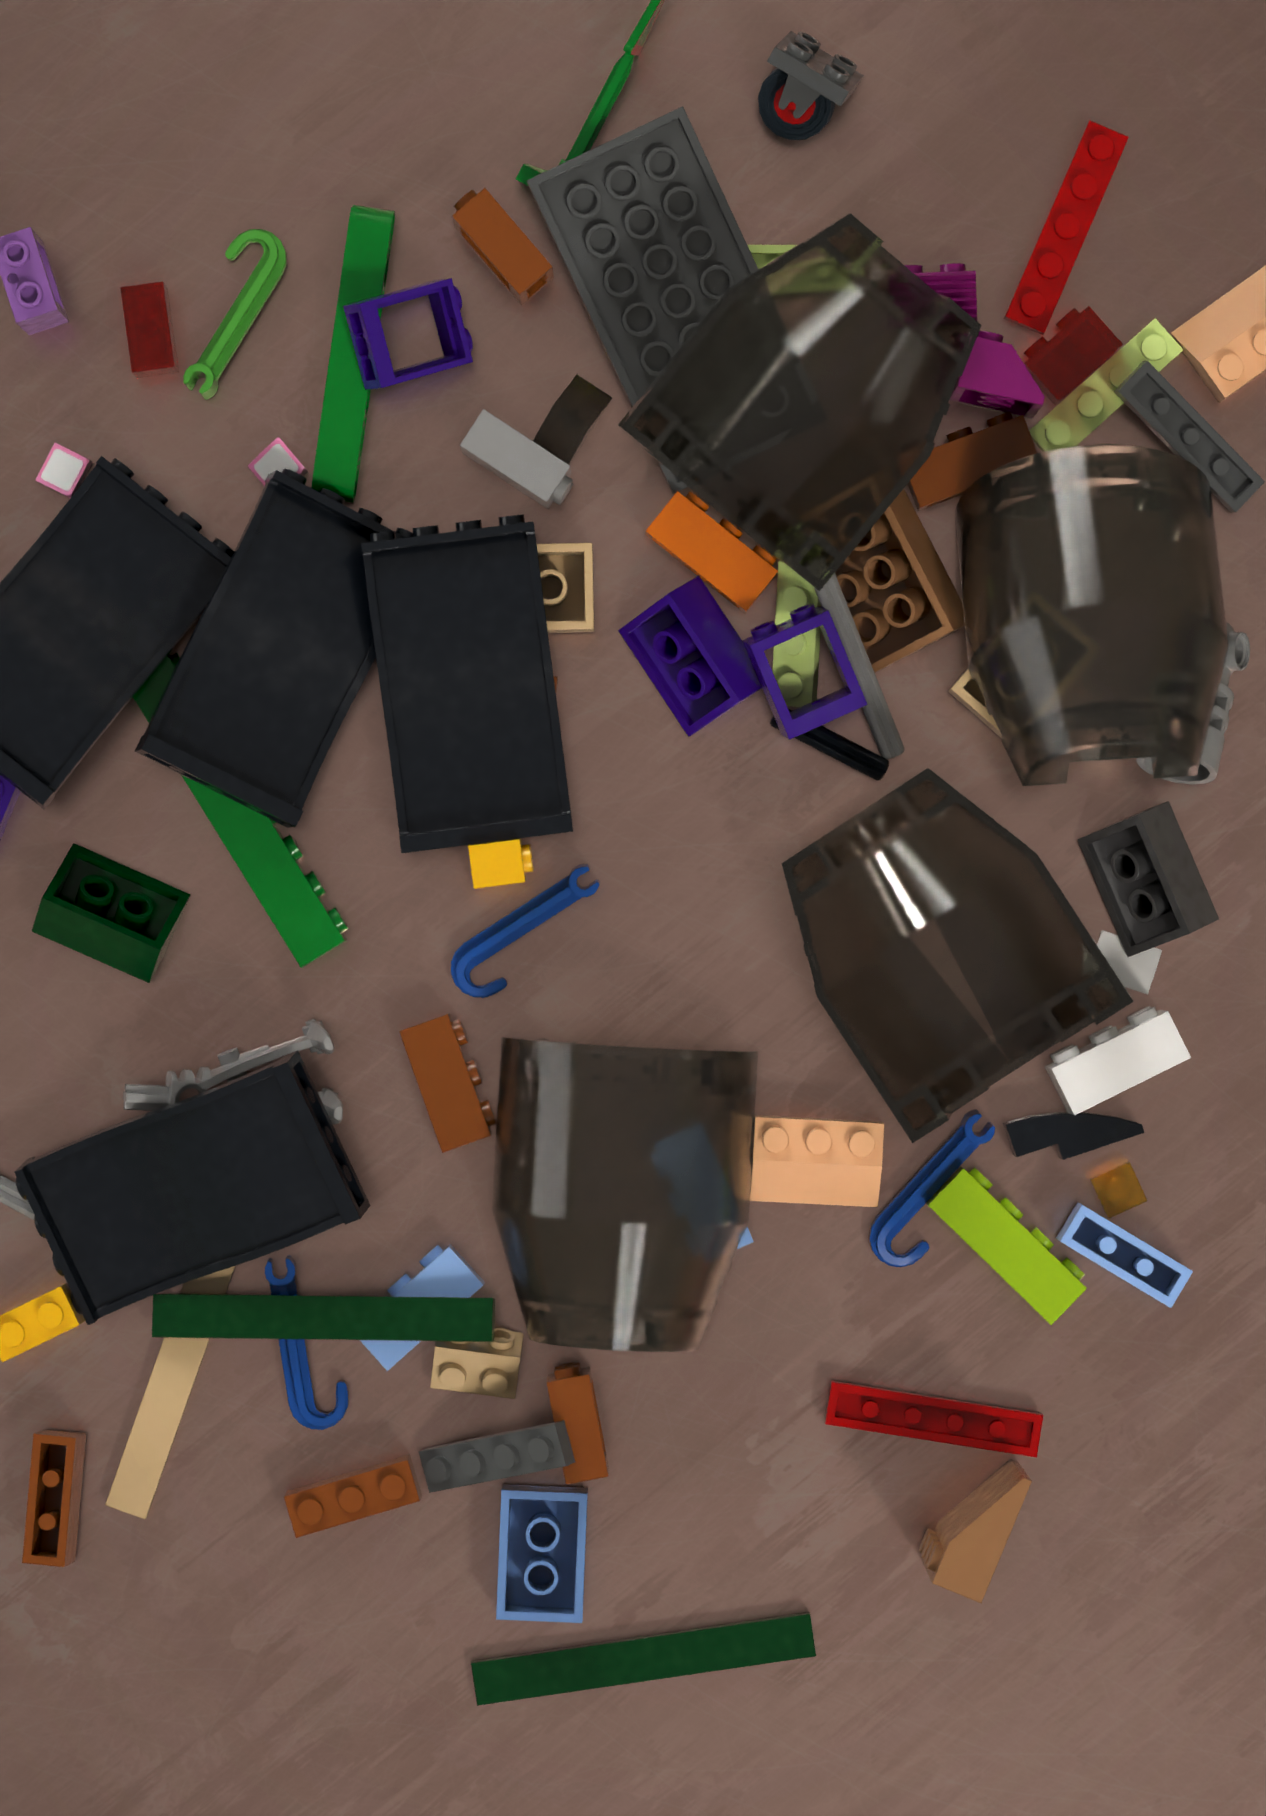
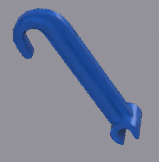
[451,864,599,998]
[869,1109,995,1267]
[265,1255,348,1430]

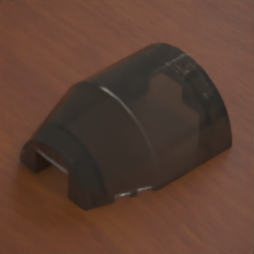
[617,213,982,591]
[955,444,1229,786]
[782,768,1134,1143]
[492,1036,758,1352]

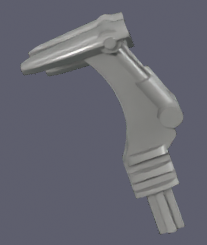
[123,1019,343,1125]

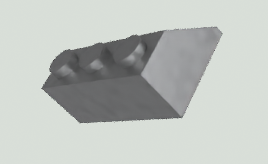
[1077,801,1219,957]

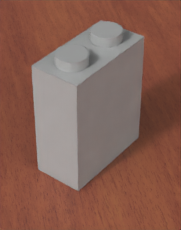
[460,409,574,509]

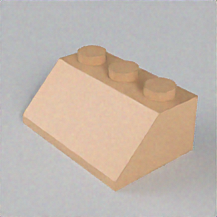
[1170,265,1266,403]
[750,1115,884,1207]

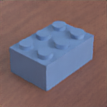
[496,1484,588,1623]

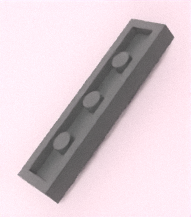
[1114,361,1265,513]
[418,1420,575,1493]

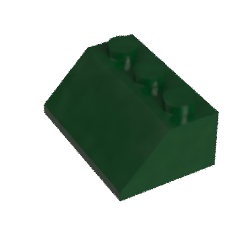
[32,843,190,983]

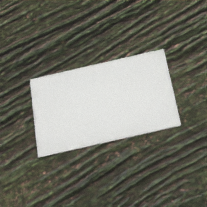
[1087,930,1162,995]

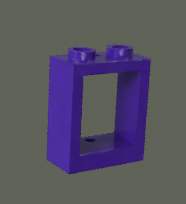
[343,278,473,390]
[742,604,868,740]

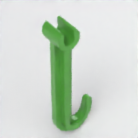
[183,229,287,400]

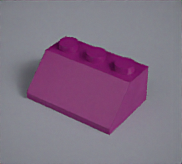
[949,331,1045,419]

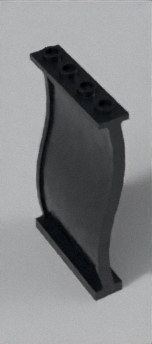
[0,456,234,810]
[135,469,413,828]
[361,514,573,853]
[14,1050,371,1325]

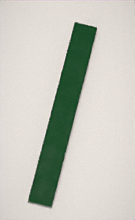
[152,1294,495,1342]
[471,1612,816,1706]

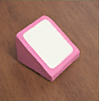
[248,437,308,486]
[35,443,93,498]

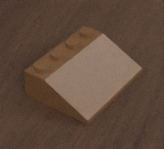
[772,470,972,673]
[919,1459,1032,1603]

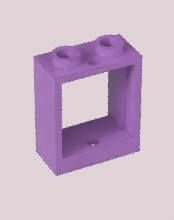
[0,227,69,335]

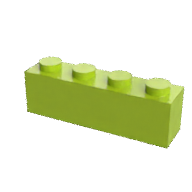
[926,1167,1087,1325]

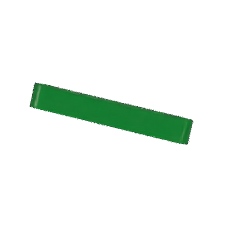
[311,205,395,503]

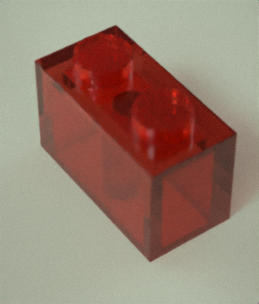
[120,281,179,378]
[1024,306,1123,405]

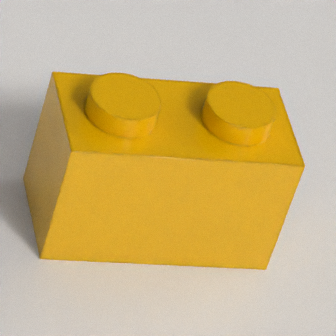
[468,838,534,889]
[0,1283,85,1362]

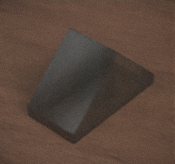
[533,375,613,465]

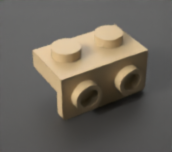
[430,1328,524,1399]

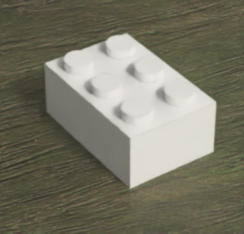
[1044,1006,1191,1115]

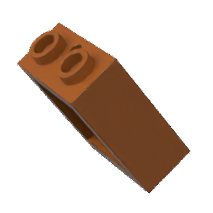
[452,188,554,306]
[547,1361,609,1485]

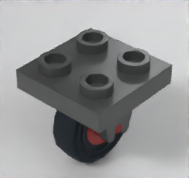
[758,31,864,140]

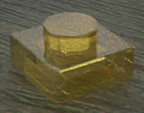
[1090,1161,1147,1219]

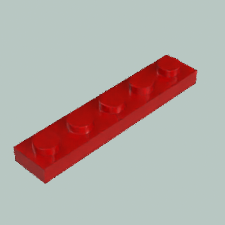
[1004,120,1129,335]
[824,1380,1043,1458]

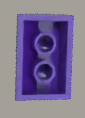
[618,576,762,737]

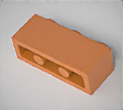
[645,491,778,614]

